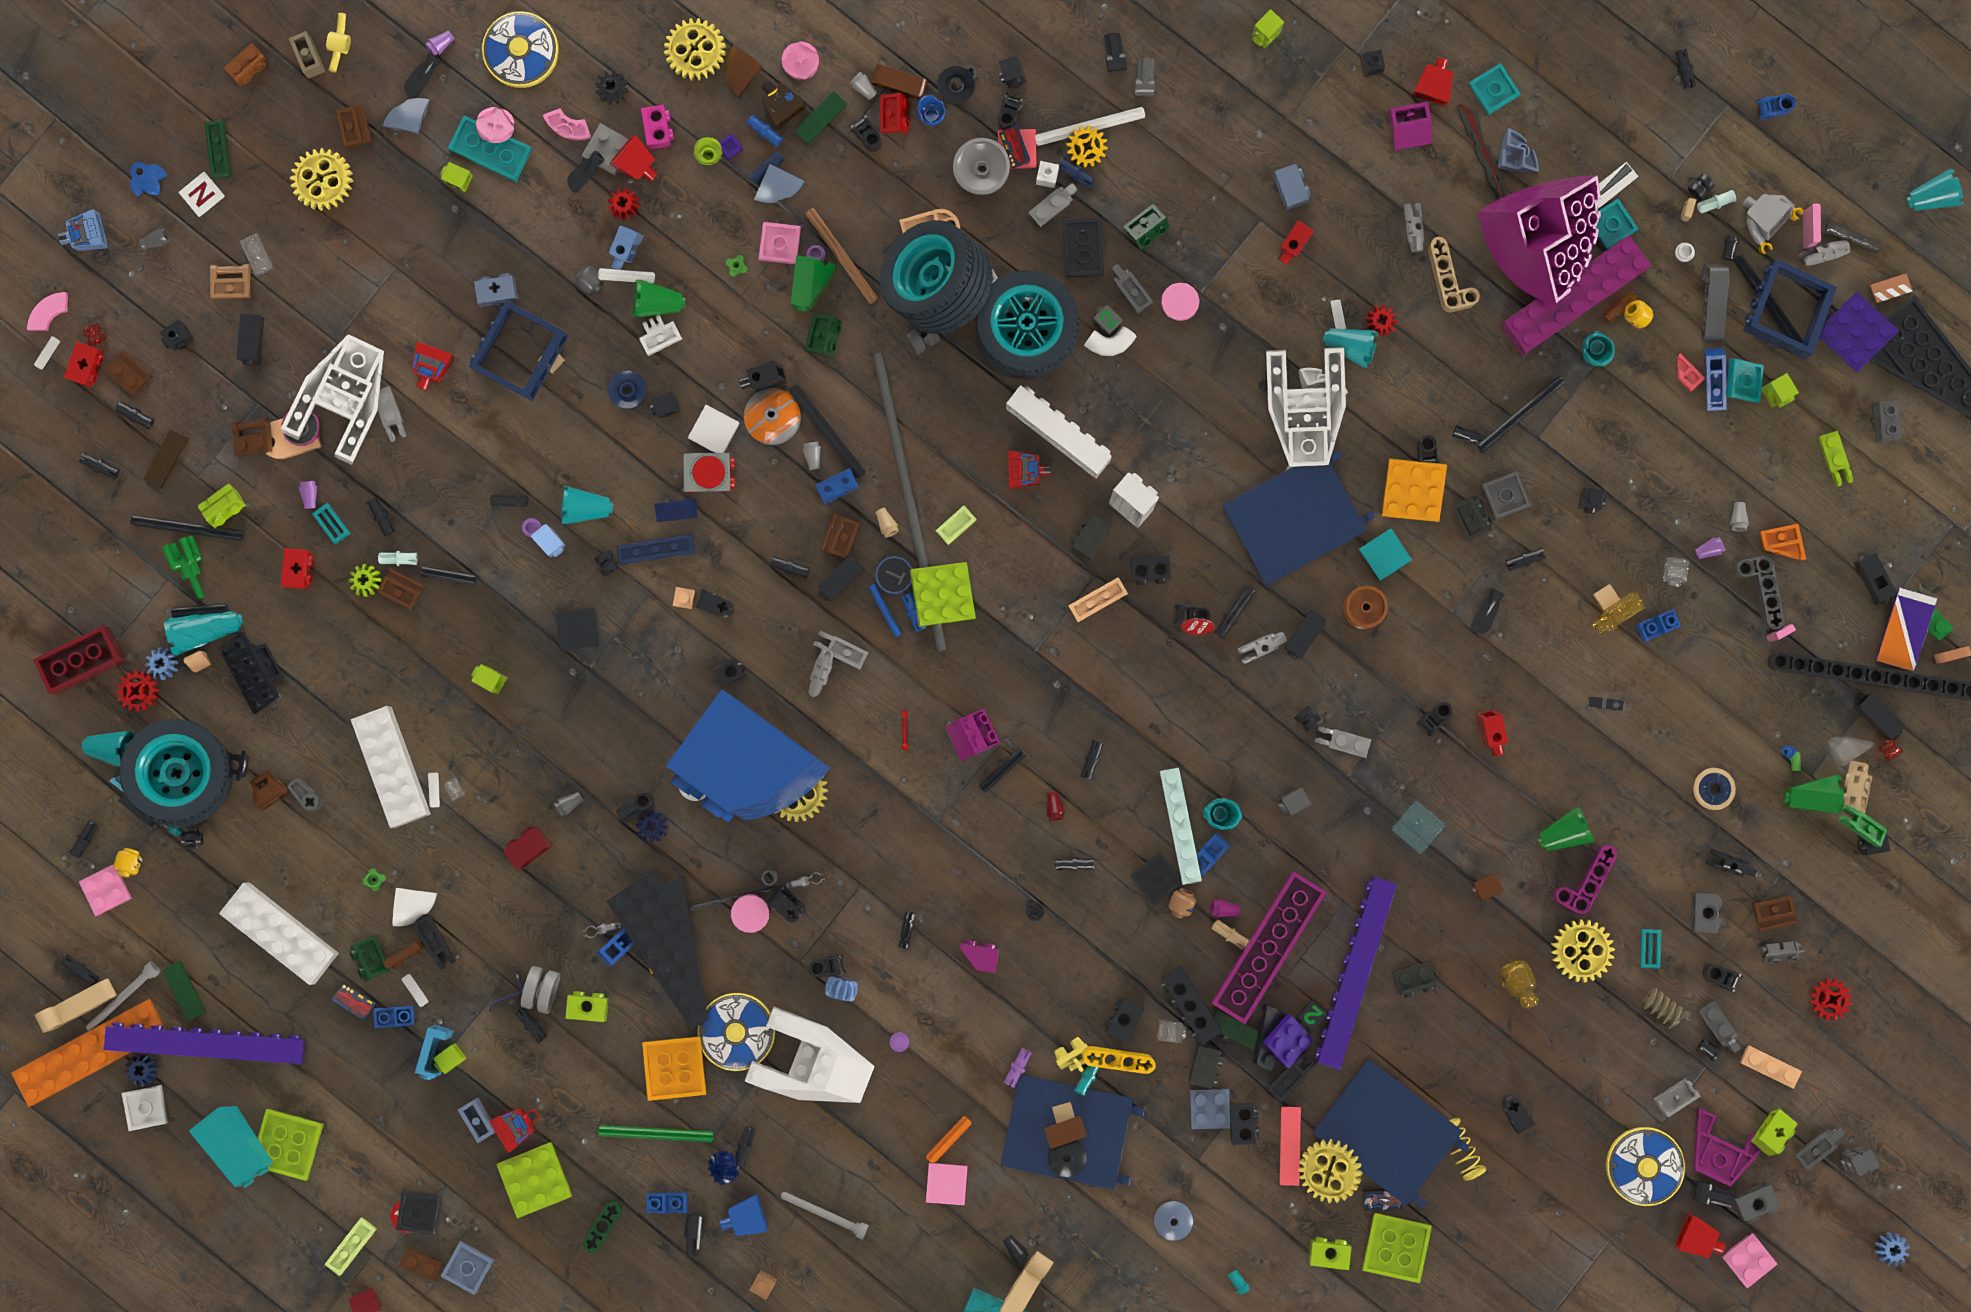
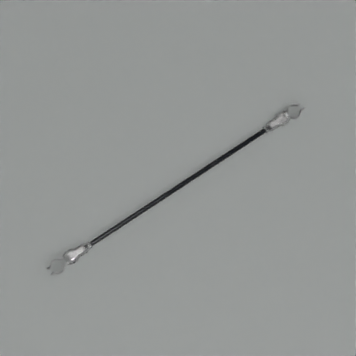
[584,873,825,938]

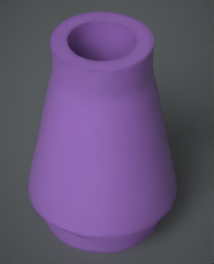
[425,30,454,56]
[298,481,318,509]
[1695,537,1726,560]

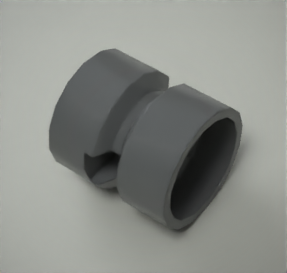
[906,328,941,355]

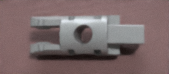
[1404,203,1424,253]
[1799,240,1850,266]
[1237,632,1287,664]
[808,648,834,697]

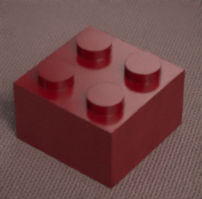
[503,827,553,870]

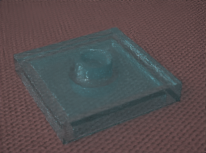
[1391,800,1446,854]

